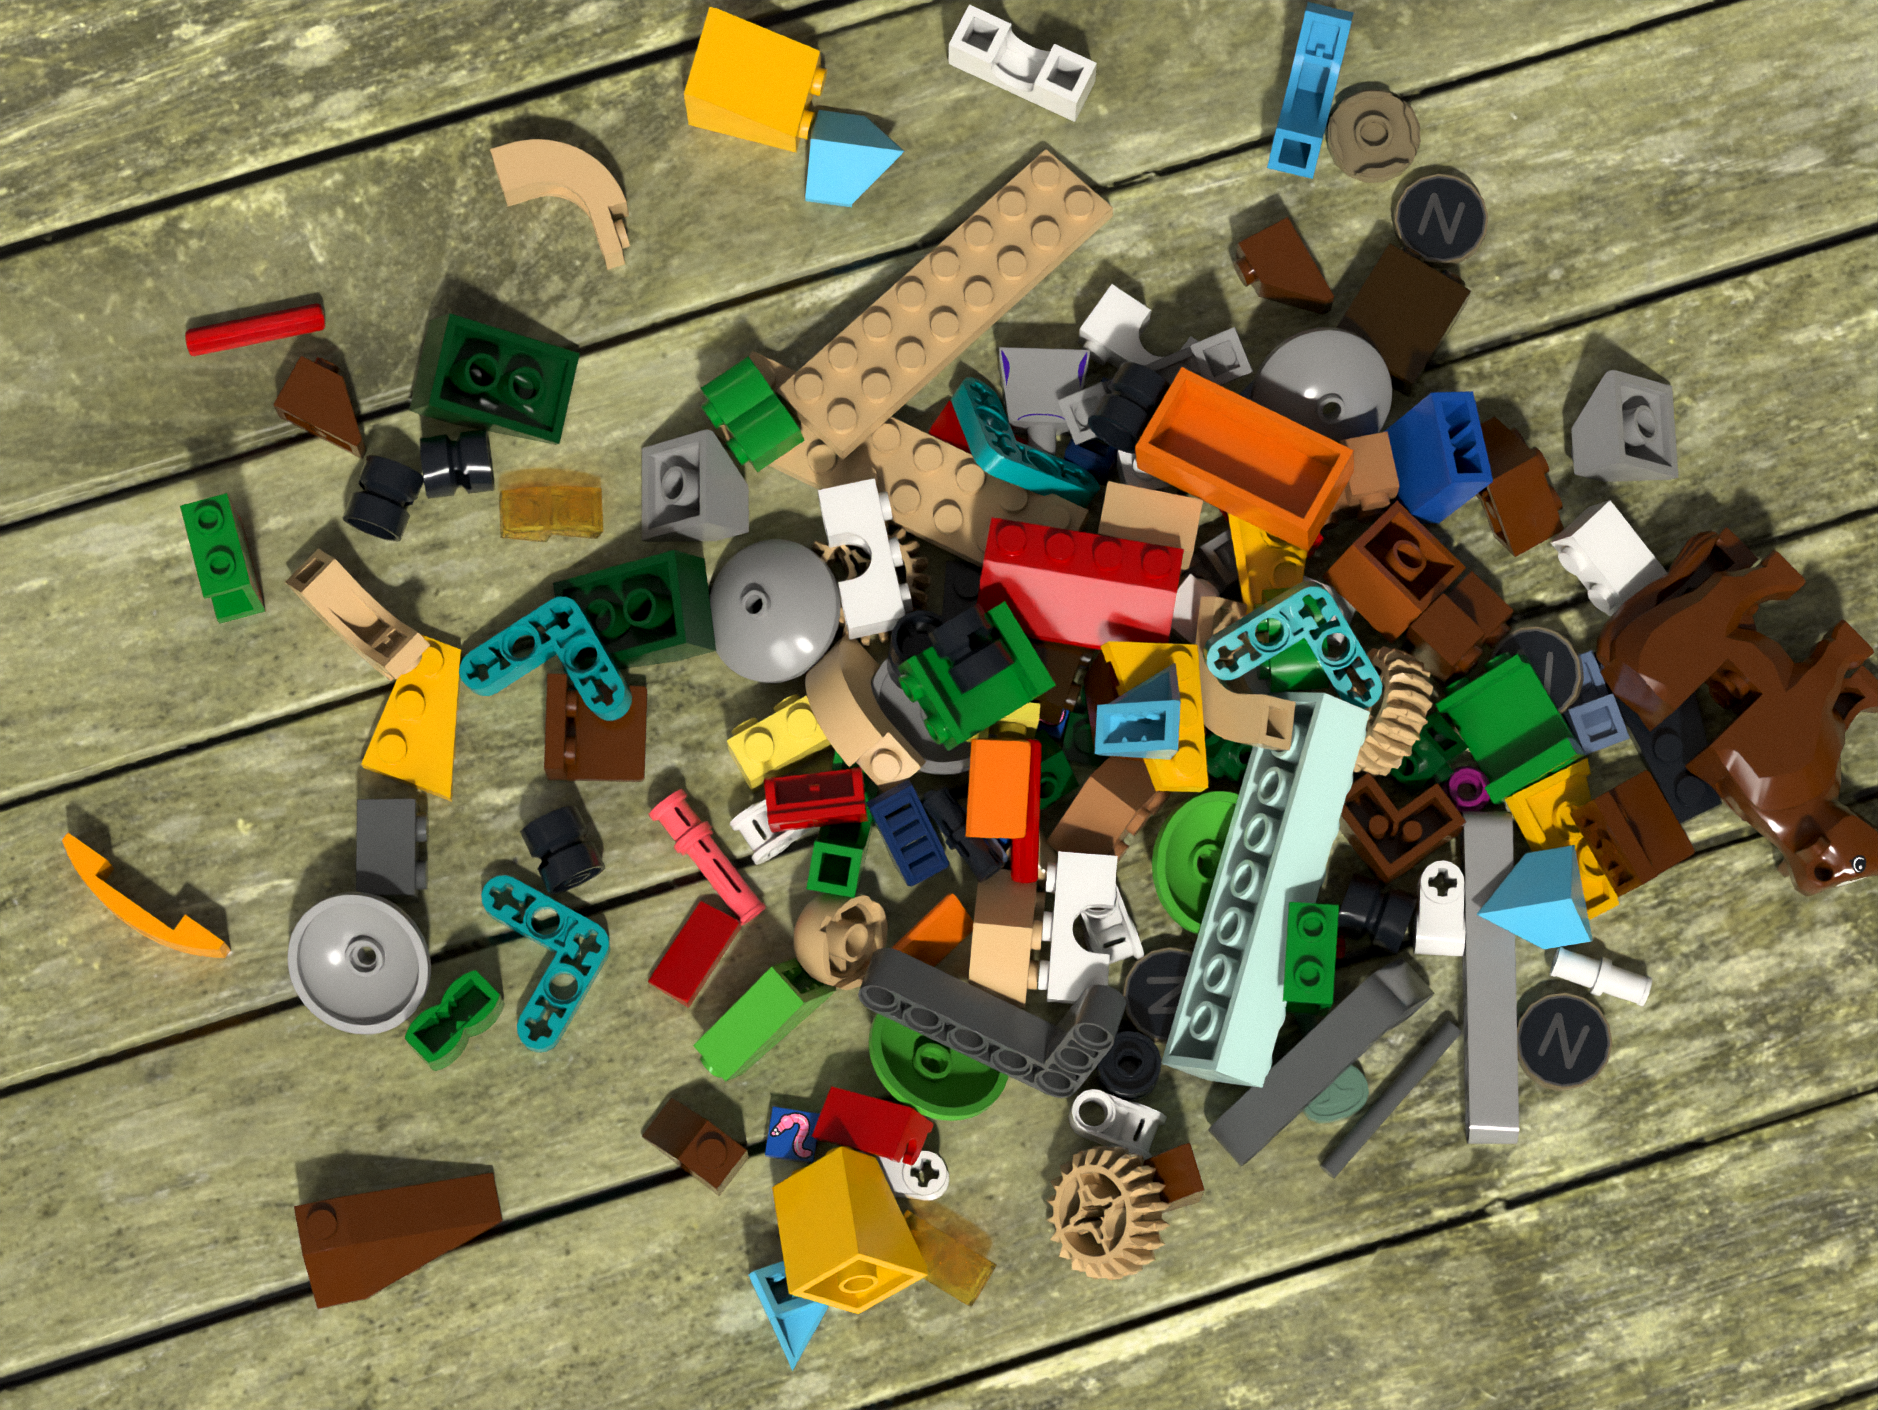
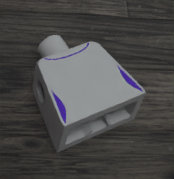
[998,347,1090,456]

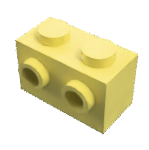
[727,694,833,793]

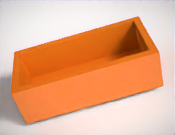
[1135,367,1354,552]

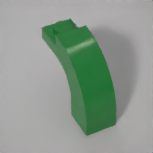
[806,750,879,898]

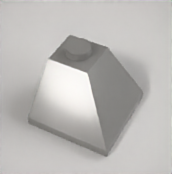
[1571,370,1679,482]
[642,429,749,542]

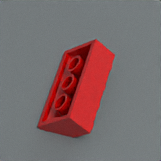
[977,517,1184,650]

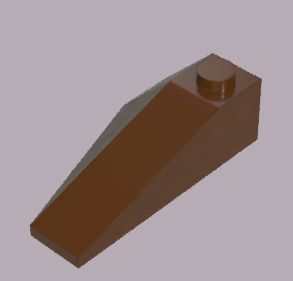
[294,1173,503,1310]

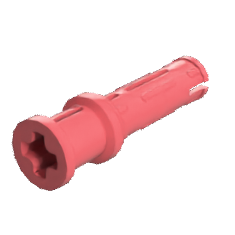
[649,789,766,926]

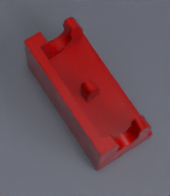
[764,767,868,832]
[812,1086,934,1165]

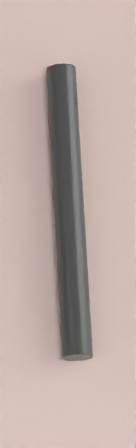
[1320,1020,1461,1179]

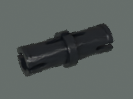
[922,786,1005,883]

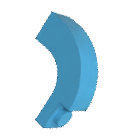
[1267,2,1354,179]

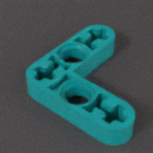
[951,377,1100,508]
[1203,581,1382,709]
[459,597,632,721]
[481,875,611,1053]

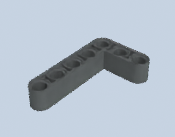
[858,948,1127,1098]
[1208,957,1435,1166]

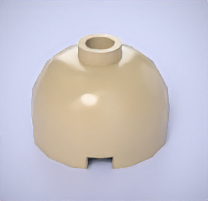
[793,893,888,990]

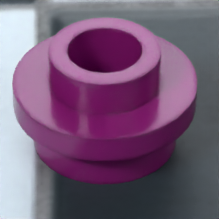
[1442,766,1490,814]

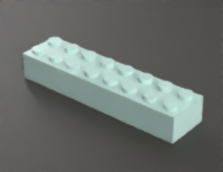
[1161,692,1370,1088]

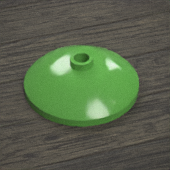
[1152,791,1239,935]
[869,1013,1008,1121]

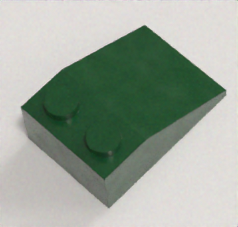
[409,313,580,445]
[553,550,716,677]

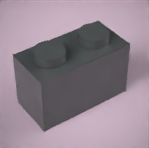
[356,799,429,903]

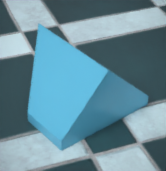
[805,110,904,207]
[1095,663,1181,760]
[1476,845,1593,949]
[748,1261,829,1371]

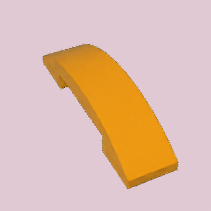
[62,833,231,958]

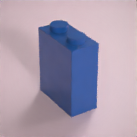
[1384,391,1493,524]

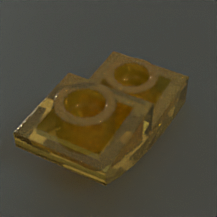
[499,486,603,542]
[903,1210,997,1307]

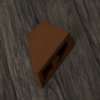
[1233,217,1335,315]
[273,356,367,459]
[642,1098,749,1196]
[1143,1143,1205,1213]

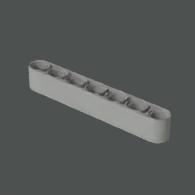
[1460,811,1519,1144]

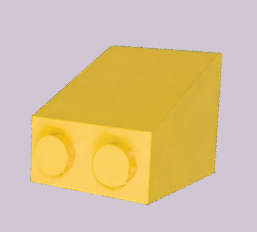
[684,7,827,153]
[772,1146,928,1314]

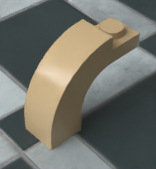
[490,139,630,270]
[285,548,430,681]
[1193,596,1296,751]
[805,635,926,793]

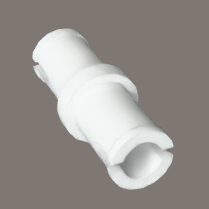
[1549,947,1653,1007]

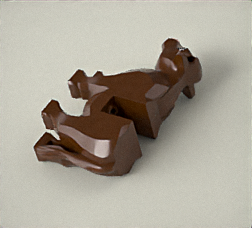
[1596,527,1878,897]

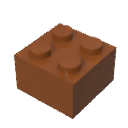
[1322,501,1466,644]

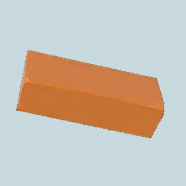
[966,737,1031,839]
[892,893,974,967]

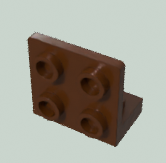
[544,673,648,782]
[1570,770,1695,897]

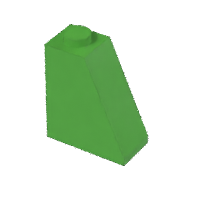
[693,958,836,1082]

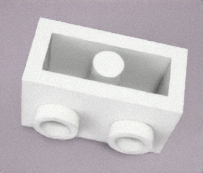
[1550,500,1667,617]

